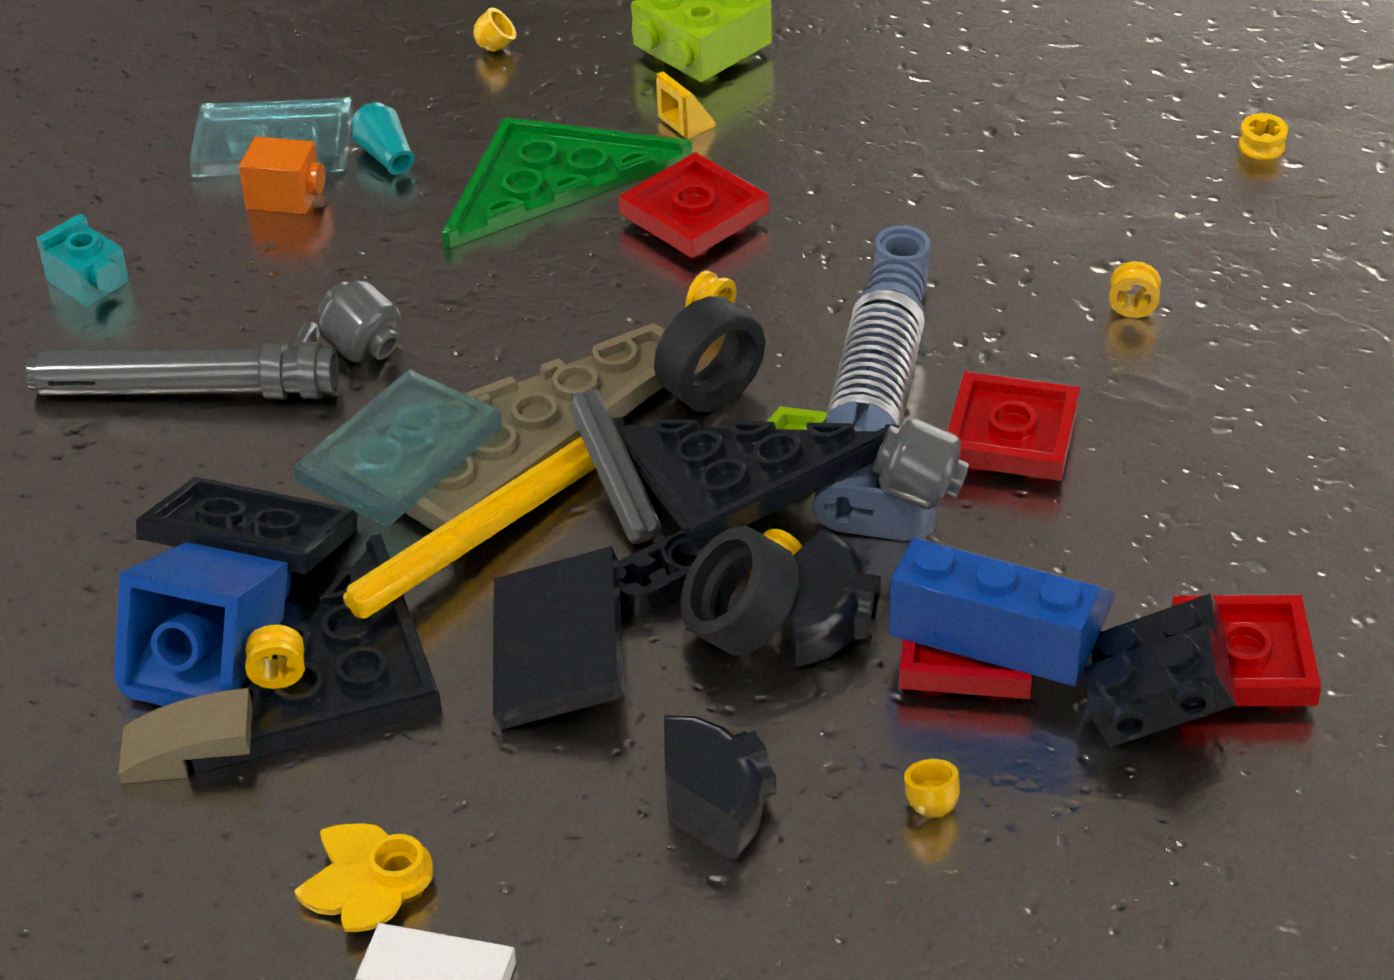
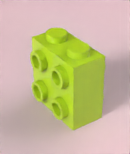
[631,0,772,82]

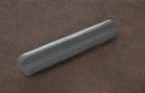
[569,389,661,544]

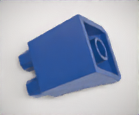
[113,542,292,706]

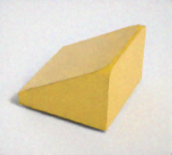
[656,71,716,139]

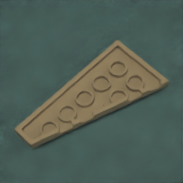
[324,323,665,531]

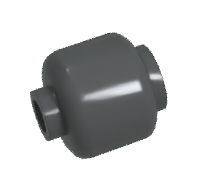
[317,280,401,364]
[872,418,969,510]

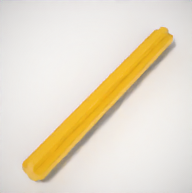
[343,437,595,619]

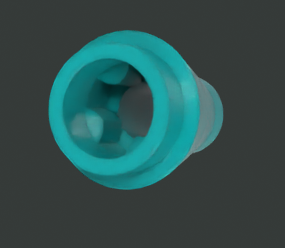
[351,102,415,175]

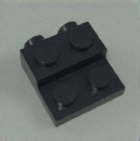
[1084,593,1236,747]

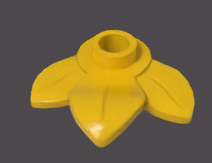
[294,823,434,932]

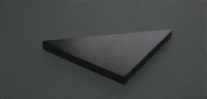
[612,418,900,550]
[191,534,442,774]

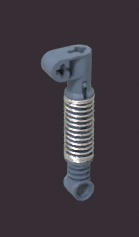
[812,226,938,541]

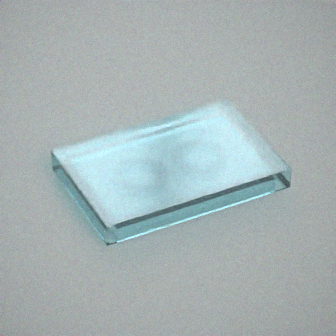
[189,97,353,177]
[293,369,502,527]

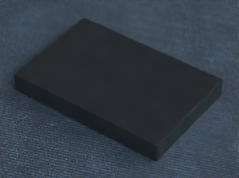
[136,477,358,575]
[493,546,625,730]

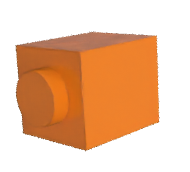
[239,136,325,215]

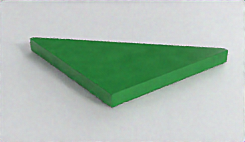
[442,117,693,248]

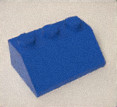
[889,538,1115,687]

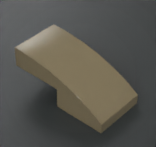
[118,688,252,784]

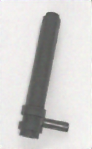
[25,321,339,400]

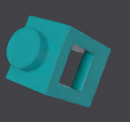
[36,214,129,307]

